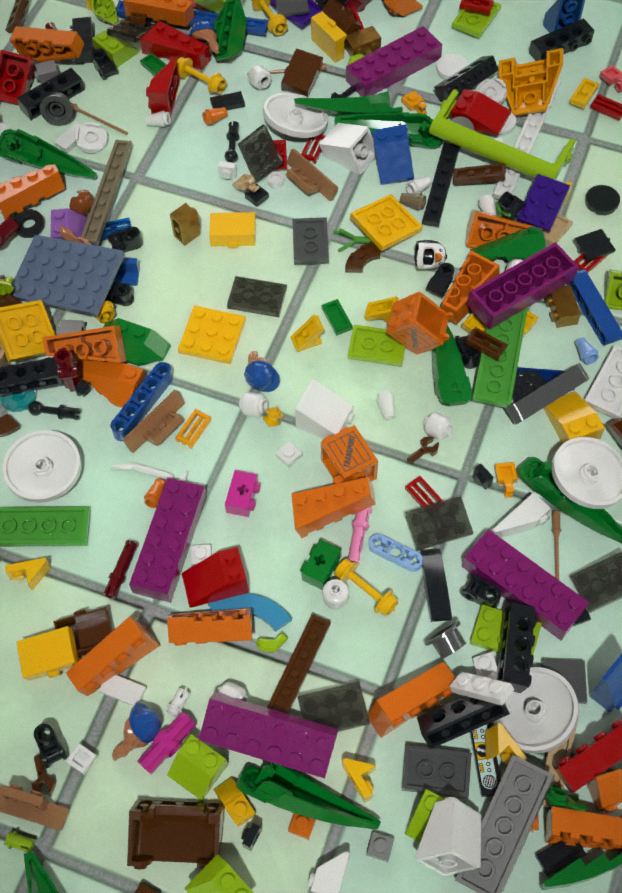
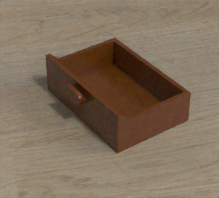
[321,0,361,41]
[281,48,323,97]
[53,607,113,657]

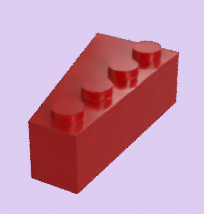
[140,20,211,70]
[555,718,622,793]

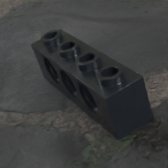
[529,18,595,61]
[434,55,499,102]
[17,68,85,121]
[0,357,63,397]
[497,602,537,694]
[417,696,510,749]

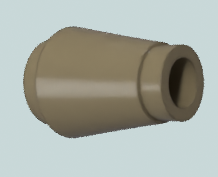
[400,193,426,210]

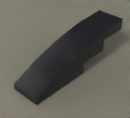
[420,549,452,622]

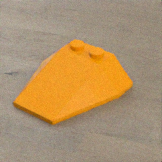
[499,48,564,116]

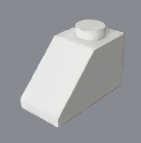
[308,851,350,893]

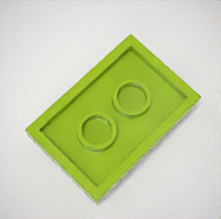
[452,2,501,38]
[348,325,405,367]
[470,604,542,655]

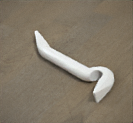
[111,463,188,481]

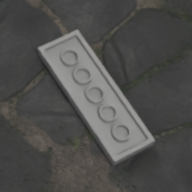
[455,755,555,893]

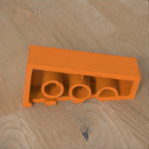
[442,250,500,325]
[66,616,160,696]

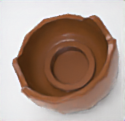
[69,190,94,216]

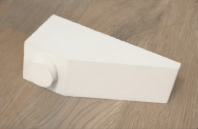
[492,493,551,538]

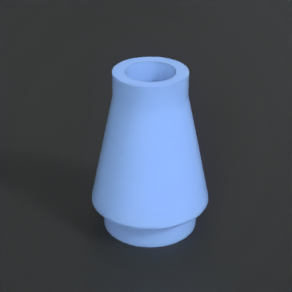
[575,337,599,364]

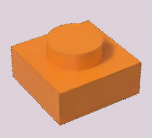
[288,813,316,840]

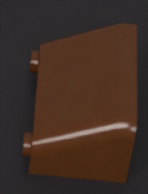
[127,799,224,870]

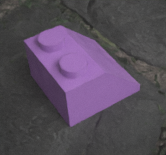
[50,208,88,240]

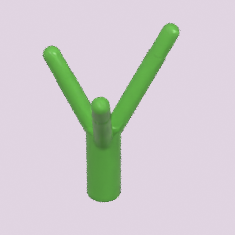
[495,201,512,220]
[333,228,371,252]

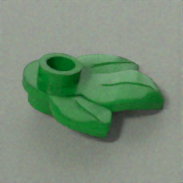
[545,785,588,811]

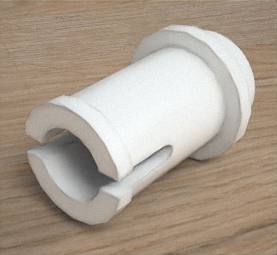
[167,688,190,717]

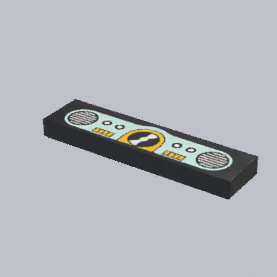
[469,723,501,797]

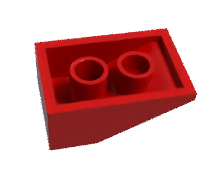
[0,50,37,105]
[146,58,180,118]
[451,89,511,135]
[182,547,249,608]

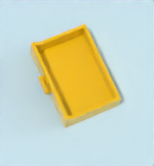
[311,11,347,63]
[209,212,256,248]
[16,626,79,680]

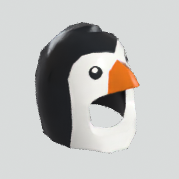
[414,240,447,269]

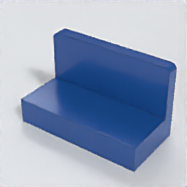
[114,258,140,286]

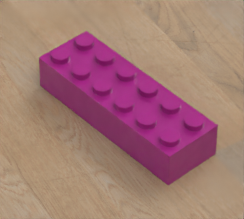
[346,26,443,97]
[467,242,579,330]
[129,477,207,603]
[462,529,589,641]
[198,692,339,779]

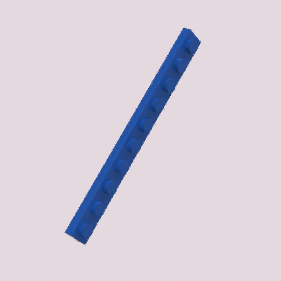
[116,0,269,36]

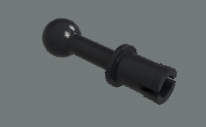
[224,121,239,163]
[28,401,80,420]

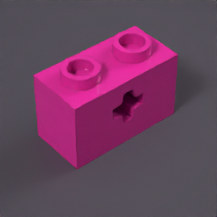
[225,470,261,517]

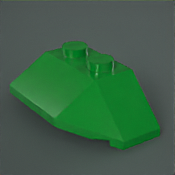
[210,0,247,61]
[103,318,171,366]

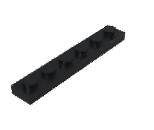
[422,143,460,227]

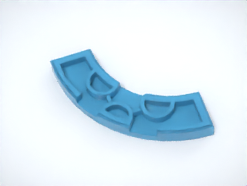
[207,593,292,632]

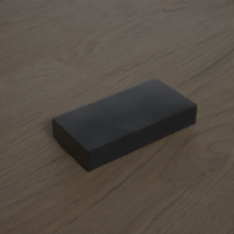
[210,91,245,110]
[535,841,586,877]

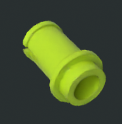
[4,831,35,852]

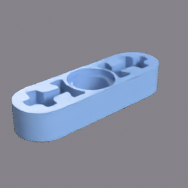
[369,534,423,572]

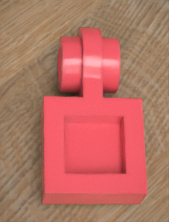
[600,65,622,92]

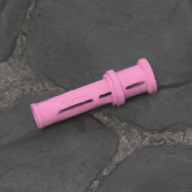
[347,507,372,565]

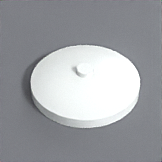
[263,93,328,138]
[2,430,81,503]
[552,437,622,509]
[493,667,579,754]

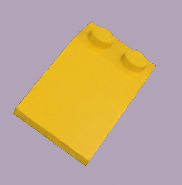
[543,391,605,444]

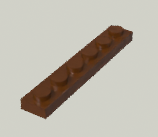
[267,614,331,714]

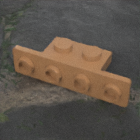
[286,149,338,201]
[123,390,185,453]
[0,784,69,831]

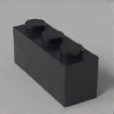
[70,17,94,64]

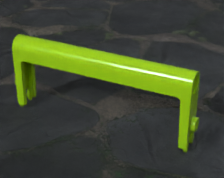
[429,89,576,180]

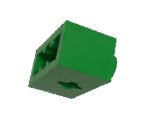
[300,539,342,590]

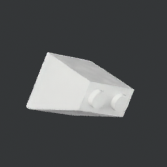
[319,123,376,175]
[295,379,355,439]
[415,797,481,876]

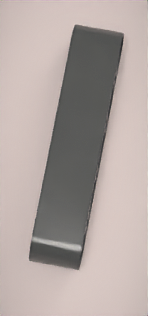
[506,363,590,425]

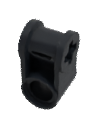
[91,48,118,80]
[498,191,527,219]
[107,226,143,253]
[426,263,455,298]
[105,281,134,306]
[455,333,480,369]
[460,574,501,608]
[34,723,68,769]

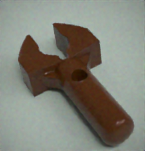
[407,437,439,464]
[31,754,56,794]

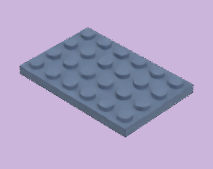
[10,235,125,317]

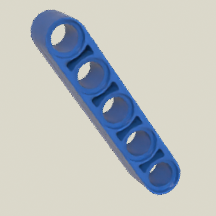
[567,269,622,346]
[110,362,173,441]

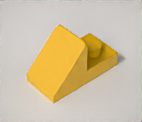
[364,296,399,324]
[290,315,325,352]
[5,558,50,590]
[485,722,527,766]
[342,758,376,804]
[213,777,256,827]

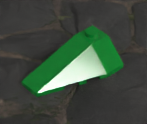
[470,227,546,261]

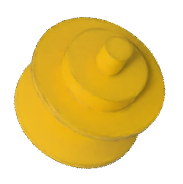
[263,406,284,427]

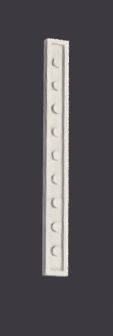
[492,80,561,200]

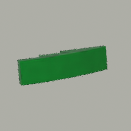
[540,853,622,890]

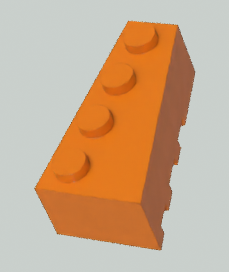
[123,0,195,27]
[9,26,84,63]
[0,164,65,219]
[43,325,126,363]
[291,477,376,538]
[167,608,253,646]
[367,661,456,738]
[545,806,622,852]

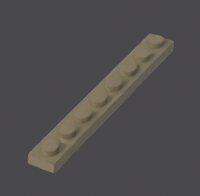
[81,140,133,246]

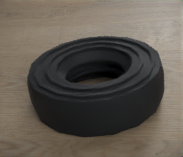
[13,209,44,238]

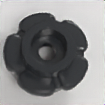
[74,380,91,397]

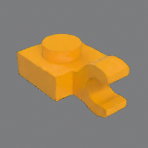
[401,90,427,114]
[494,462,518,498]

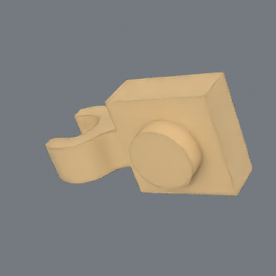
[232,174,260,192]

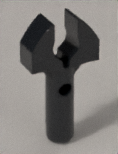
[331,86,356,98]

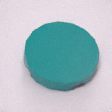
[0,390,37,412]

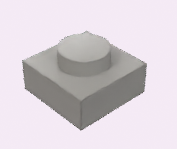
[367,832,394,862]

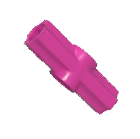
[137,712,196,775]

